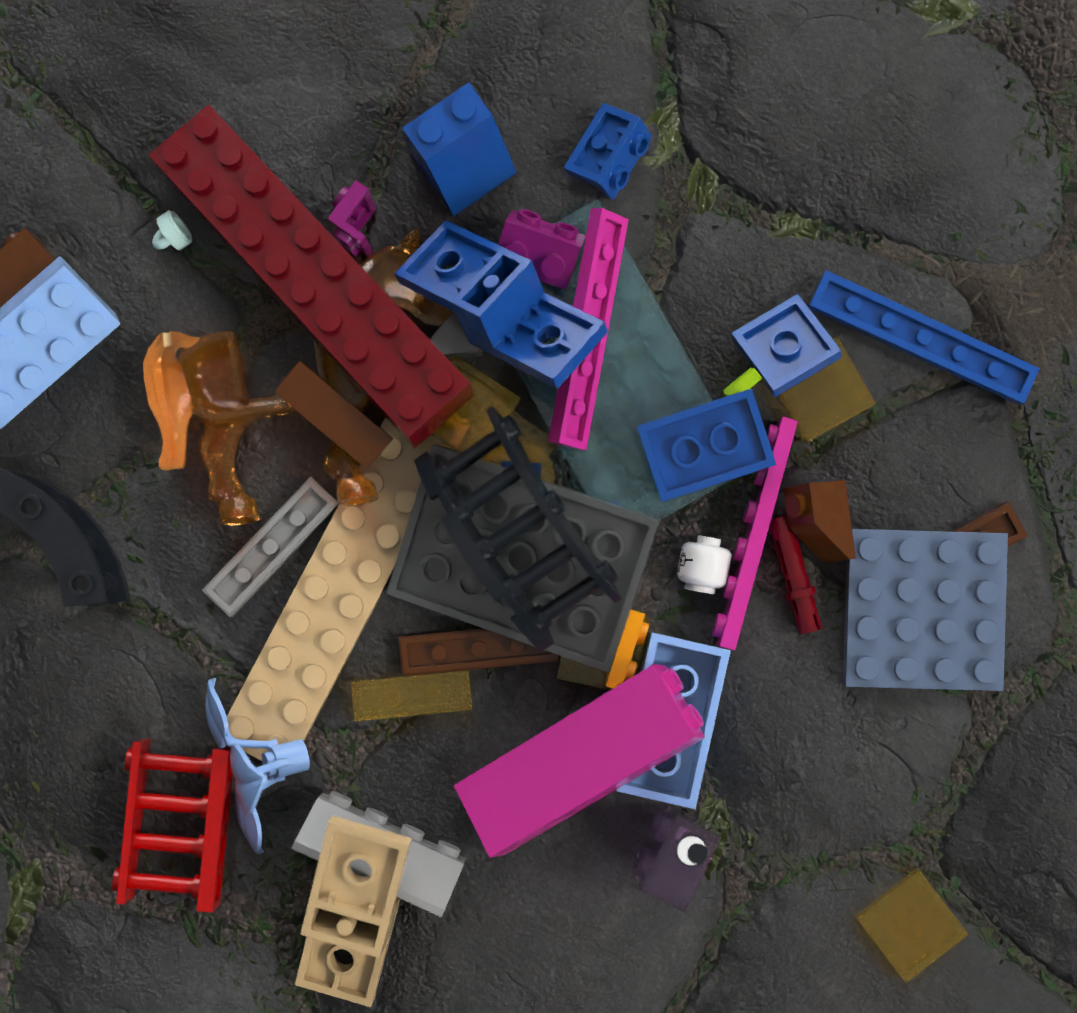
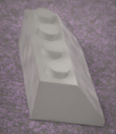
[291,791,466,917]

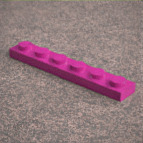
[548,208,629,450]
[712,417,798,650]

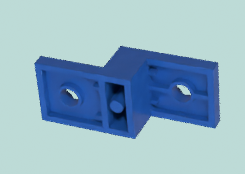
[394,220,608,389]

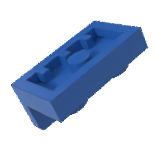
[564,103,652,200]

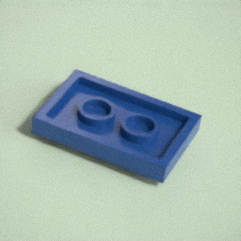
[637,388,777,502]

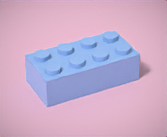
[0,256,120,429]
[616,631,731,809]

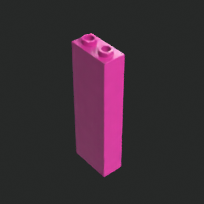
[454,664,705,858]

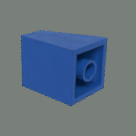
[402,82,517,217]

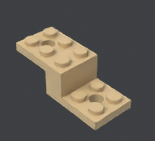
[295,815,412,1007]

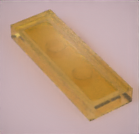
[351,670,473,722]

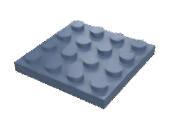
[843,529,1008,691]

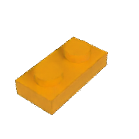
[604,610,649,689]

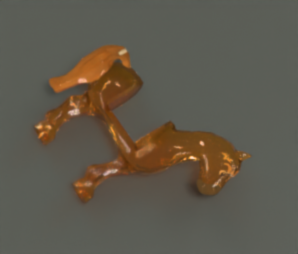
[143,228,453,526]

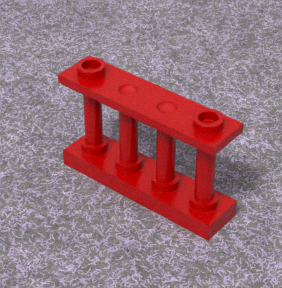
[112,738,234,913]

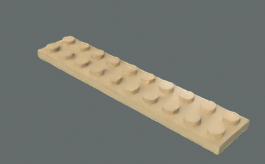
[227,416,470,761]

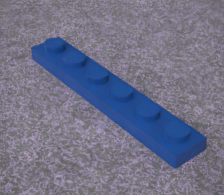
[808,270,1040,406]

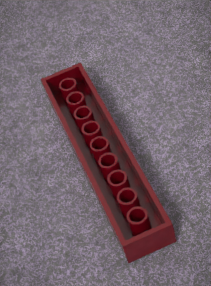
[149,104,474,449]

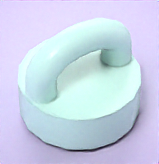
[152,210,192,251]

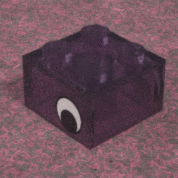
[633,805,721,912]

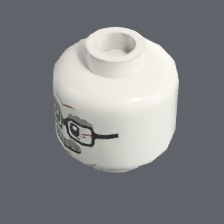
[677,535,732,594]

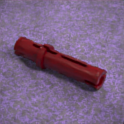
[769,516,823,635]

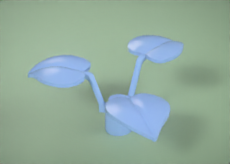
[205,678,310,854]

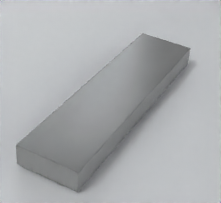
[202,476,340,617]

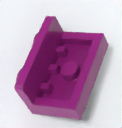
[328,180,377,258]
[498,209,586,290]

